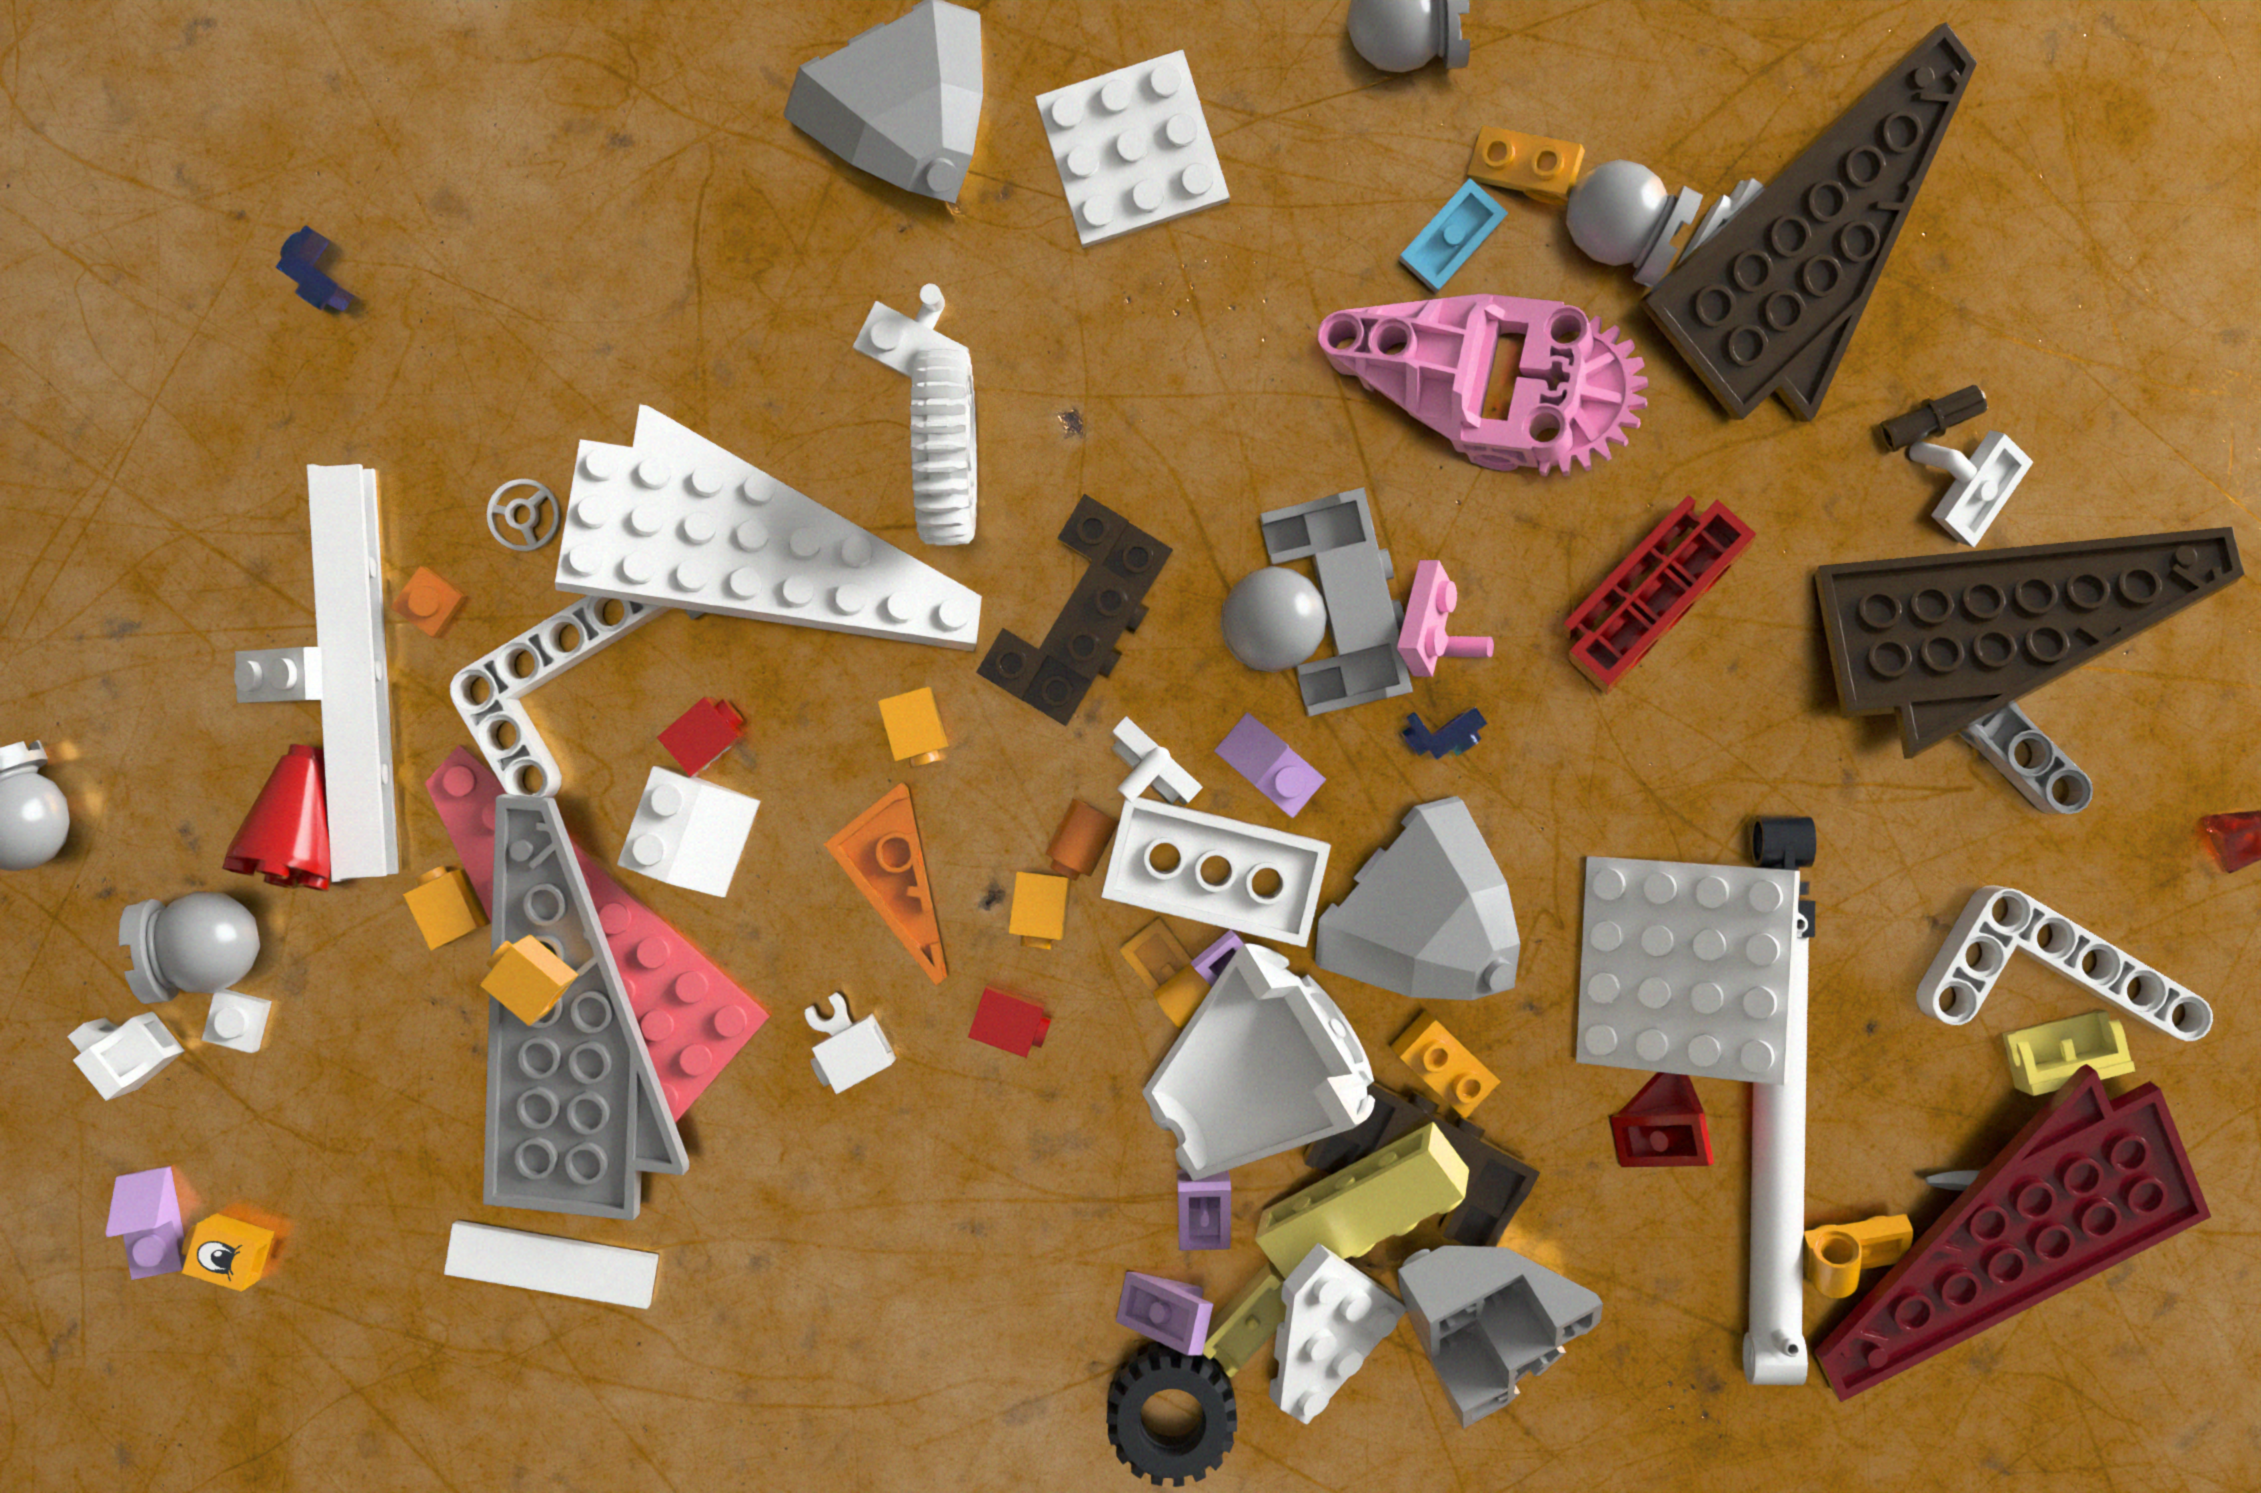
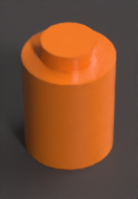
[1045,798,1119,881]

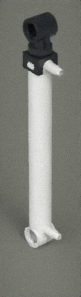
[1743,816,1817,1385]

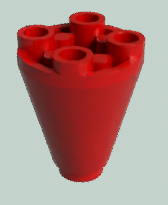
[222,744,332,892]

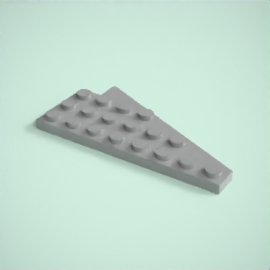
[483,794,689,1220]

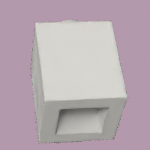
[805,992,896,1094]

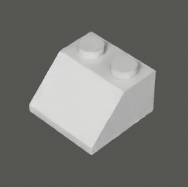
[617,765,761,897]

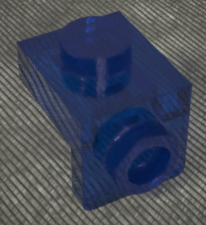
[276,225,355,312]
[1401,707,1488,760]

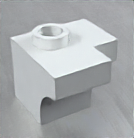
[67,1011,185,1101]

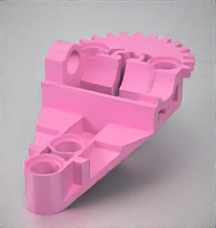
[1318,294,1648,476]

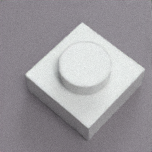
[202,989,272,1053]

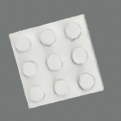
[1035,49,1230,248]

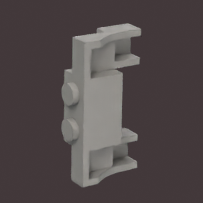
[1259,487,1413,716]

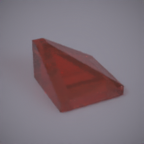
[2203,810,2261,874]

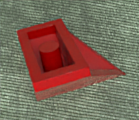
[1611,1072,1714,1167]

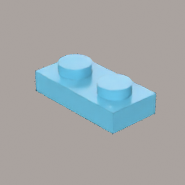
[1398,178,1508,293]

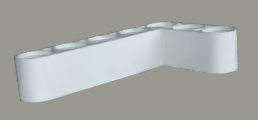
[450,595,673,798]
[1916,885,2213,1041]

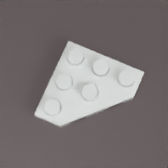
[1269,1243,1407,1425]

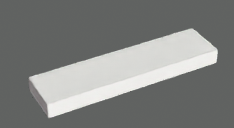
[444,1220,659,1309]

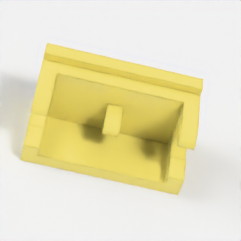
[2002,1010,2135,1096]
[1203,1262,1287,1378]

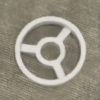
[487,479,561,551]

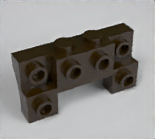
[976,494,1173,727]
[1302,1082,1540,1247]

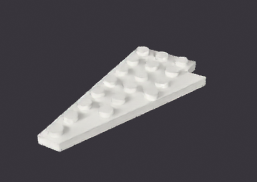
[555,405,982,651]

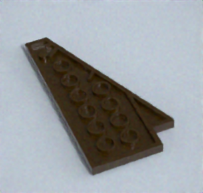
[1638,22,1977,422]
[1814,527,2245,759]

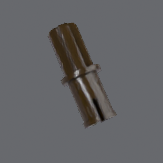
[1880,385,1988,452]

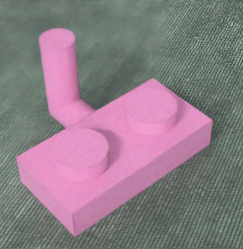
[1397,560,1494,677]

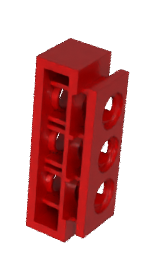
[1563,495,1756,695]

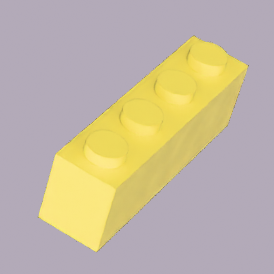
[1255,1122,1469,1279]

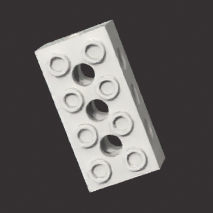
[1101,796,1331,947]

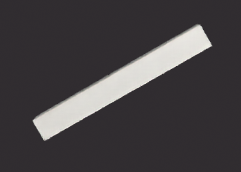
[307,464,399,882]

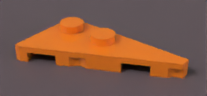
[824,782,948,986]

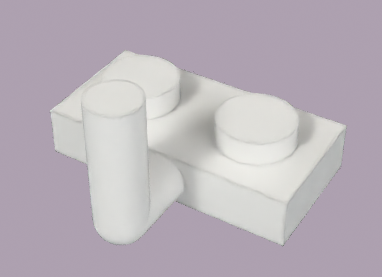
[853,284,969,379]
[1910,430,2033,547]
[1109,716,1203,805]

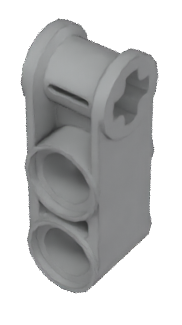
[1958,702,2093,814]

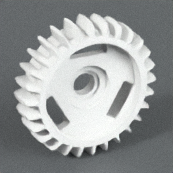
[910,348,977,545]

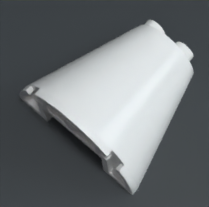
[1142,944,1375,1181]

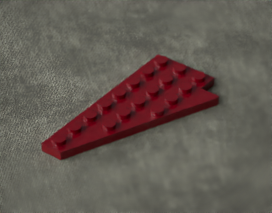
[1814,1064,2211,1402]

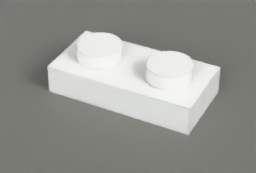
[234,647,323,703]

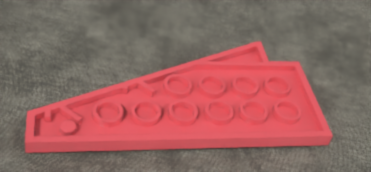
[425,744,770,1123]

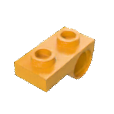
[1467,125,1585,205]
[1119,917,1212,1031]
[1390,1010,1501,1118]
[1803,1214,1913,1298]

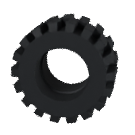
[1106,1342,1238,1487]

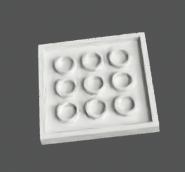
[1576,856,1800,1085]

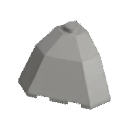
[783,0,983,203]
[1315,796,1520,1000]
[1398,1245,1603,1429]

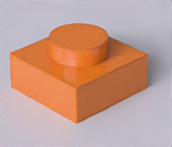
[390,566,467,638]

